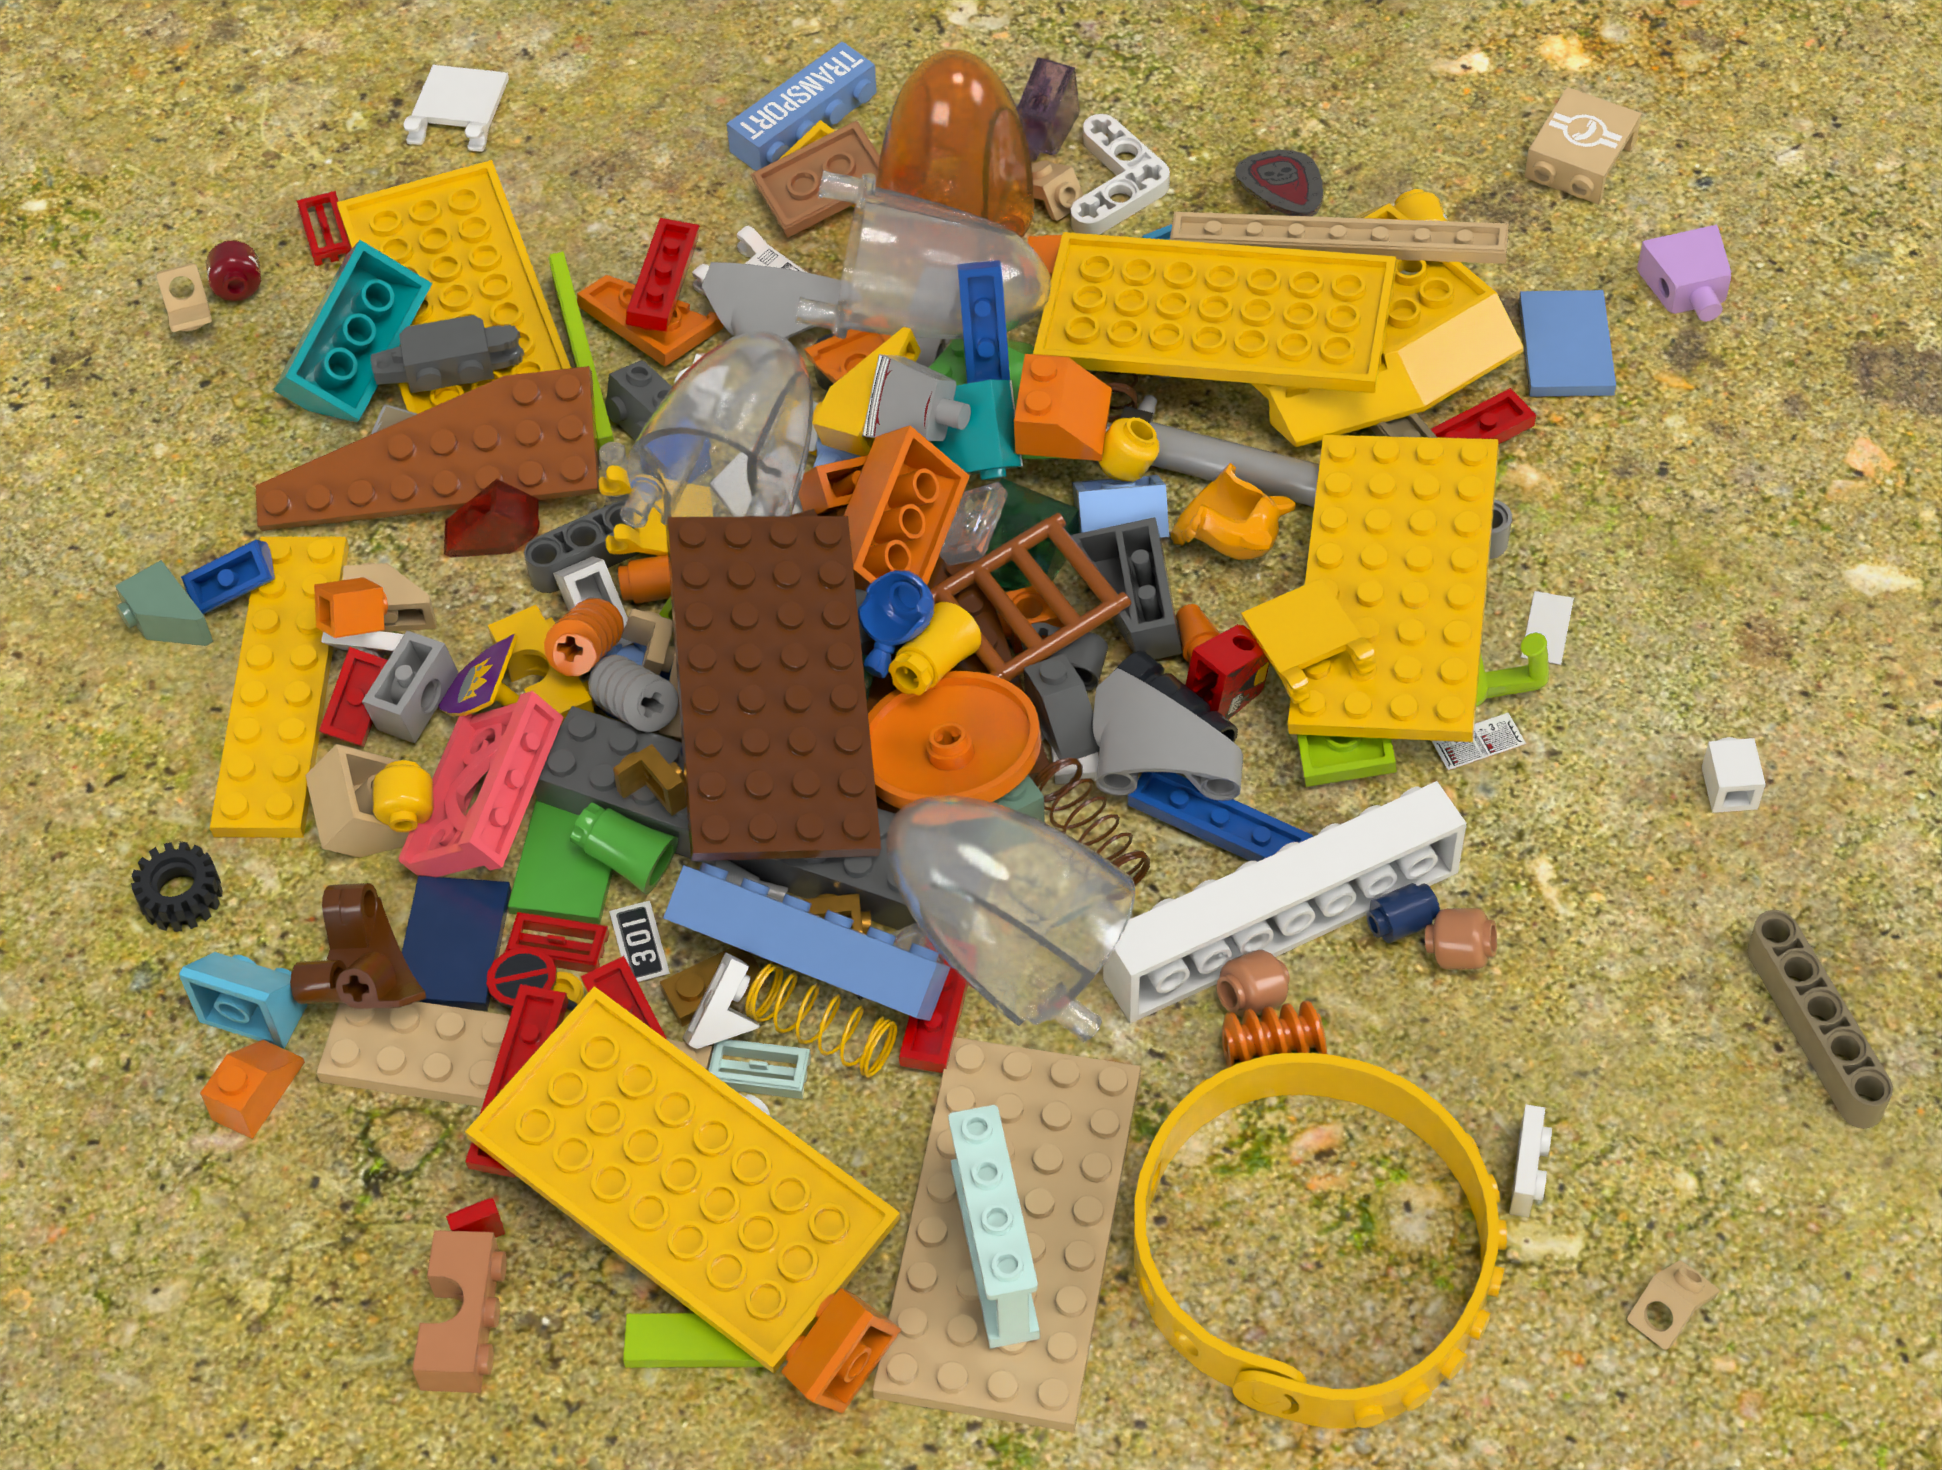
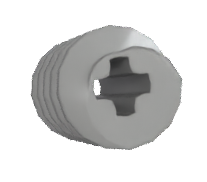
[588,654,679,732]

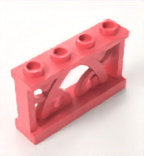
[399,691,564,878]

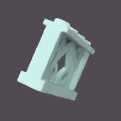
[948,1105,1040,1349]

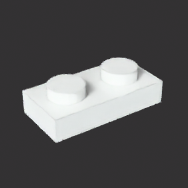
[1509,1104,1552,1218]

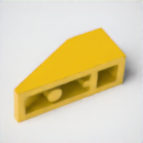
[812,327,921,456]

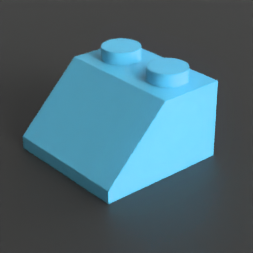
[179,952,308,1049]

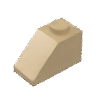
[343,563,437,632]

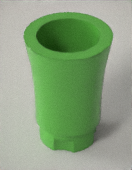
[570,802,678,894]

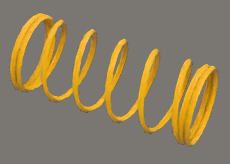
[745,962,897,1078]

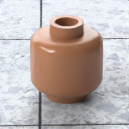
[1425,908,1497,969]
[1217,949,1290,1018]

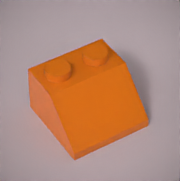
[1014,354,1112,461]
[781,1287,902,1413]

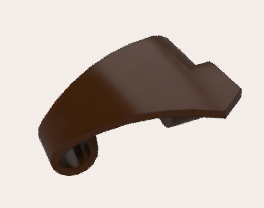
[290,883,426,1009]

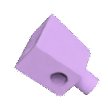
[1637,225,1731,322]

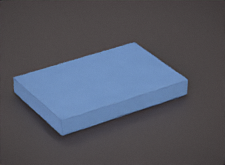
[1519,290,1616,397]

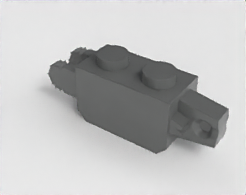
[371,315,524,393]

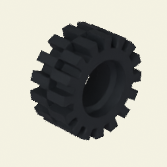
[131,841,223,932]

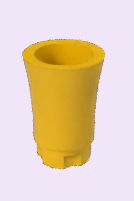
[888,602,981,696]

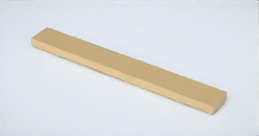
[1170,212,1509,264]

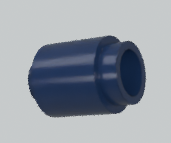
[1366,883,1440,943]

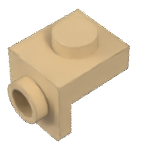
[1015,160,1084,220]
[622,609,675,675]

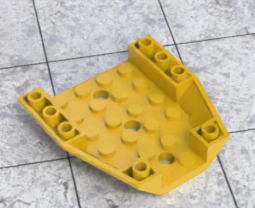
[1251,203,1523,447]

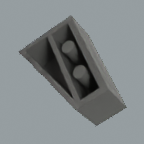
[1070,517,1183,659]

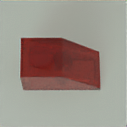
[444,479,540,558]

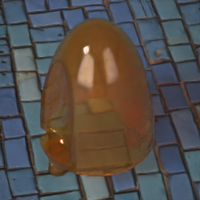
[875,49,1034,267]

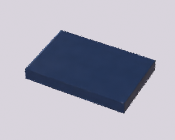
[402,876,512,1011]

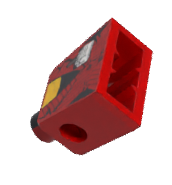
[1185,624,1270,720]

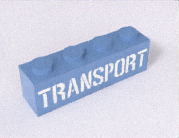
[726,41,877,171]

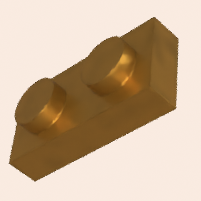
[660,946,767,1027]

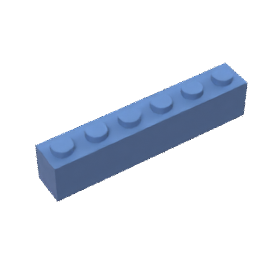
[663,862,950,1021]

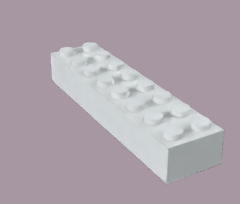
[1103,781,1467,1024]

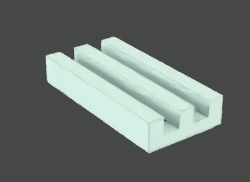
[709,1039,811,1099]

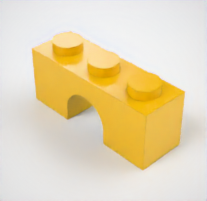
[488,605,597,726]

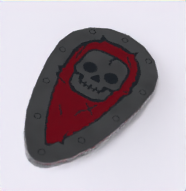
[1235,150,1324,216]

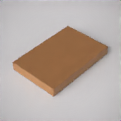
[750,120,895,238]

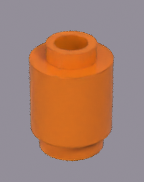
[618,555,671,604]

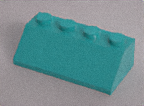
[273,240,432,422]

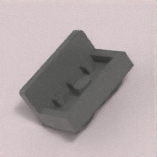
[605,360,693,446]

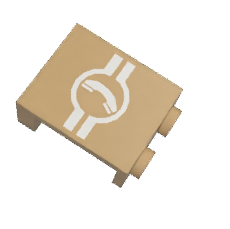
[1524,87,1642,204]

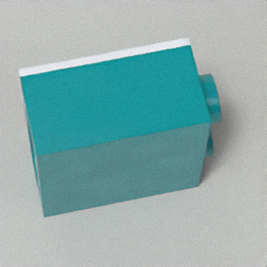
[929,379,1023,483]

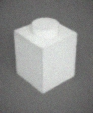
[1702,737,1765,813]

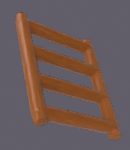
[930,512,1132,681]

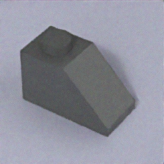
[1024,653,1100,759]

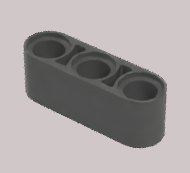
[524,501,640,593]

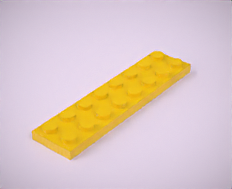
[210,537,349,838]

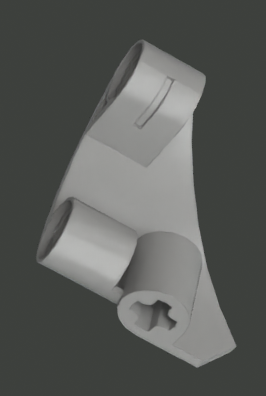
[701,262,869,370]
[1093,668,1243,801]

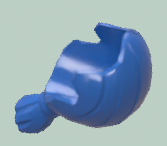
[858,570,935,679]

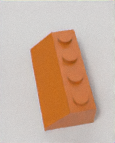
[844,425,970,591]

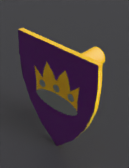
[438,634,520,716]

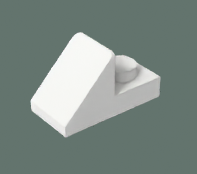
[683,953,760,1049]

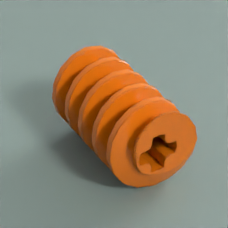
[544,598,624,676]
[1222,1000,1327,1068]

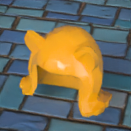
[1170,463,1296,560]

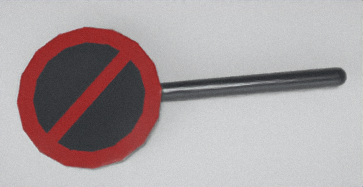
[486,947,578,1011]

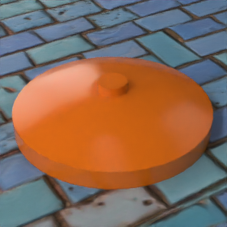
[868,671,1041,815]

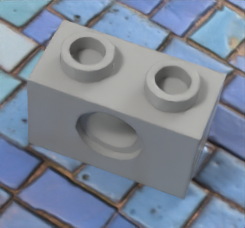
[362,631,459,743]

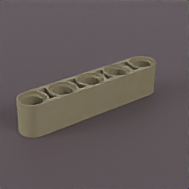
[1747,910,1893,1129]

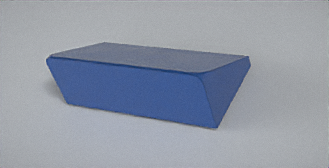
[181,539,275,615]

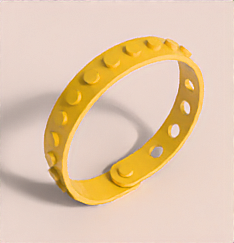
[1134,1053,1507,1429]

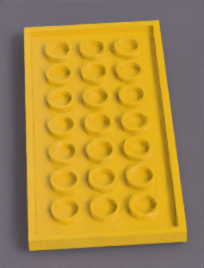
[337,160,571,414]
[1033,232,1396,393]
[1288,435,1499,742]
[465,986,900,1374]

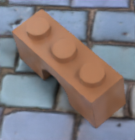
[412,1230,507,1393]

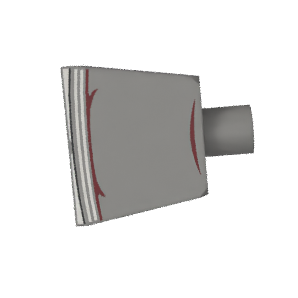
[862,354,971,441]

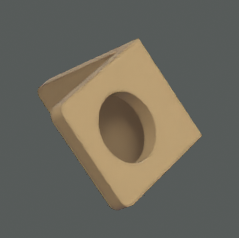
[156,263,212,332]
[1627,1261,1720,1350]

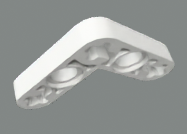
[1071,114,1170,235]

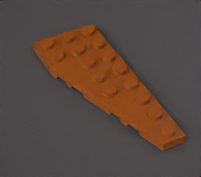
[256,366,601,531]

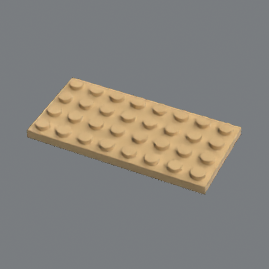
[873,1037,1141,1433]

